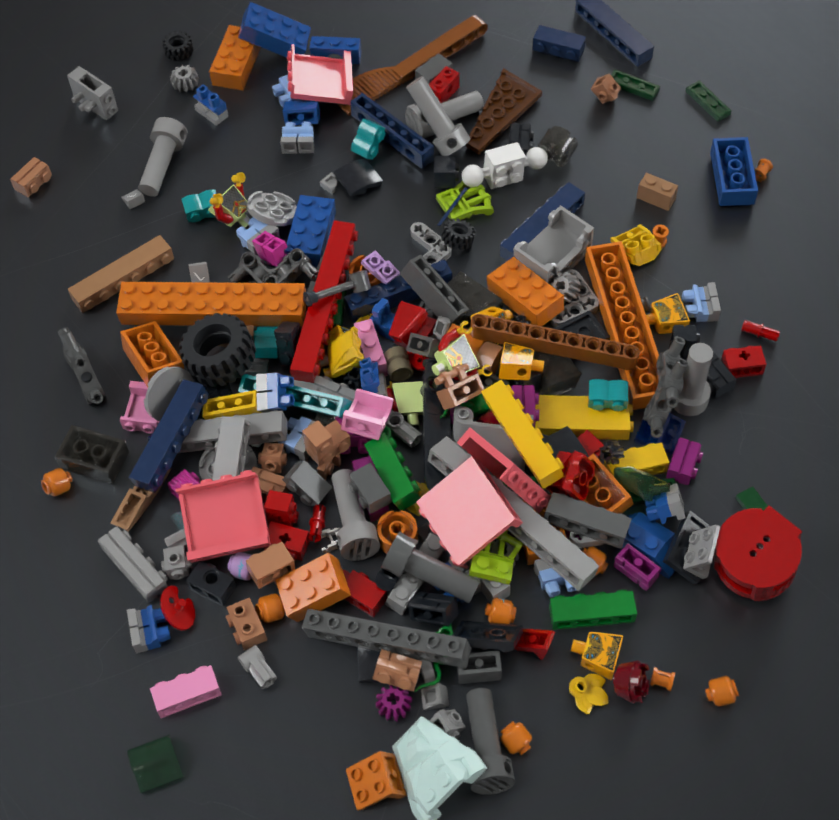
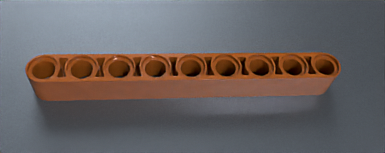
[470,314,640,370]

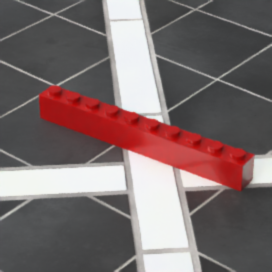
[290,220,358,383]

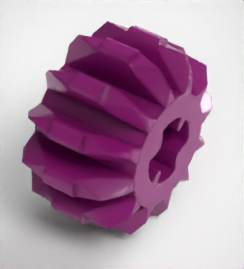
[375,685,412,722]

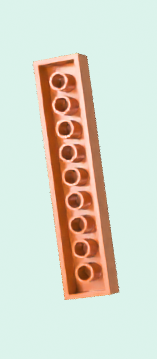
[585,241,659,410]
[116,282,306,327]

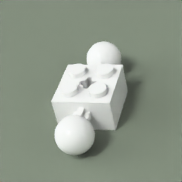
[462,142,548,189]

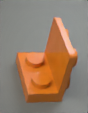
[346,751,407,810]

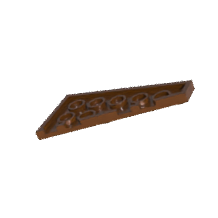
[466,68,542,155]

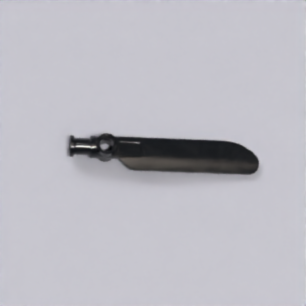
[420,358,451,491]

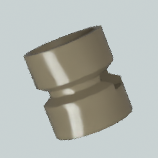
[384,346,413,382]

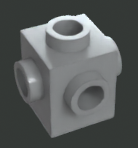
[161,545,192,580]
[430,709,466,739]

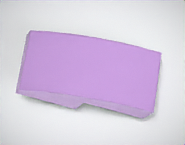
[361,250,400,285]

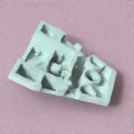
[392,716,487,820]

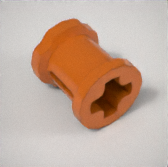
[754,158,773,182]
[652,225,669,248]
[650,667,675,691]

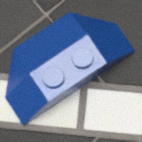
[622,512,675,579]

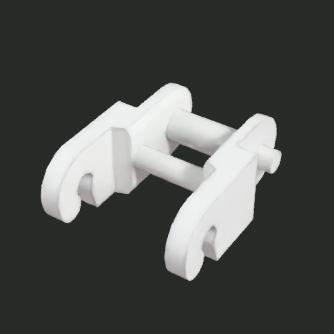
[321,528,341,553]

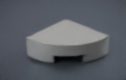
[320,172,337,194]

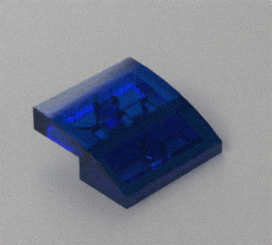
[634,413,686,454]

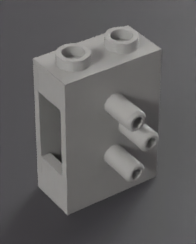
[67,66,118,120]

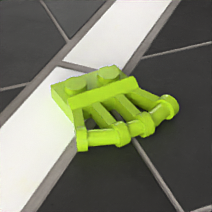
[436,180,494,221]
[469,531,524,585]

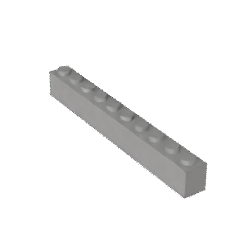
[427,436,599,591]

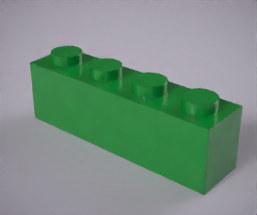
[364,432,421,511]
[549,590,637,630]

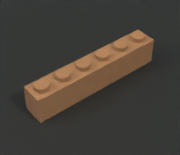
[68,235,174,313]

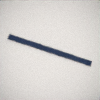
[437,188,468,226]

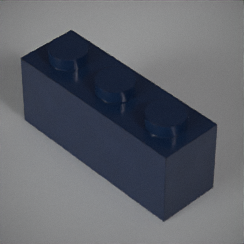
[532,25,586,62]

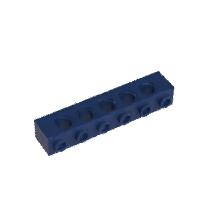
[350,93,434,169]

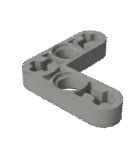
[410,222,452,265]
[550,269,599,327]

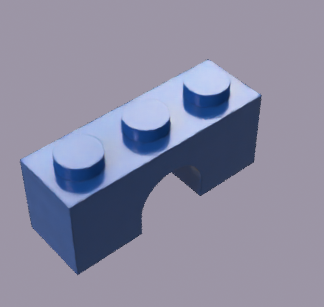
[310,36,361,64]

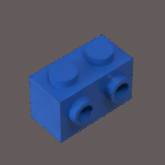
[283,100,320,126]

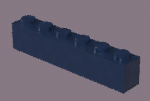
[575,0,654,67]
[500,182,585,261]
[344,259,453,323]
[129,379,209,493]

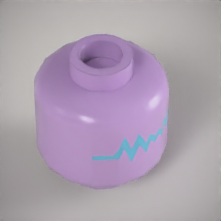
[228,552,252,581]

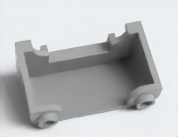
[513,205,594,284]
[452,406,534,471]

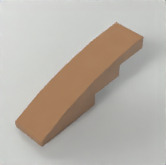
[111,468,171,532]

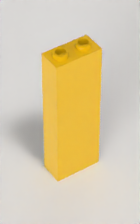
[534,395,634,440]

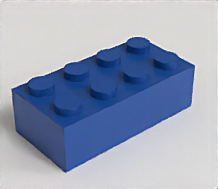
[238,2,311,58]
[710,137,758,206]
[285,195,336,267]

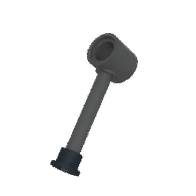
[303,270,371,307]

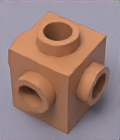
[591,73,621,104]
[258,443,287,474]

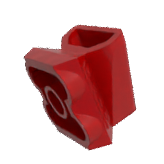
[388,301,437,349]
[546,451,595,501]

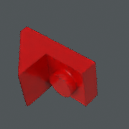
[515,628,555,660]

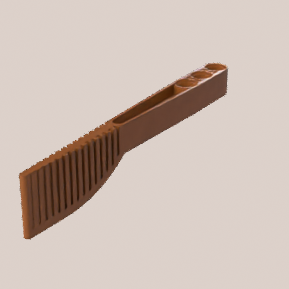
[336,15,488,116]

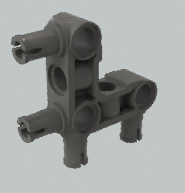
[228,249,319,283]
[57,327,106,405]
[643,336,688,437]

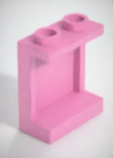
[120,381,160,434]
[341,389,393,440]

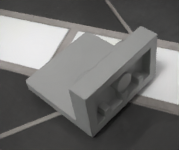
[683,524,720,579]

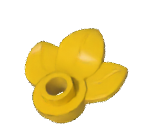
[569,674,609,714]

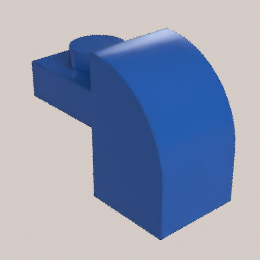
[369,298,395,341]

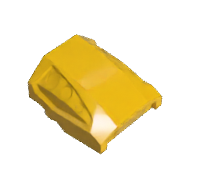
[610,224,662,266]
[327,326,364,378]

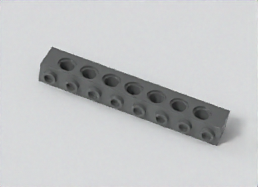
[301,609,472,668]

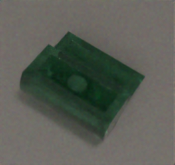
[614,466,670,501]
[127,734,183,793]

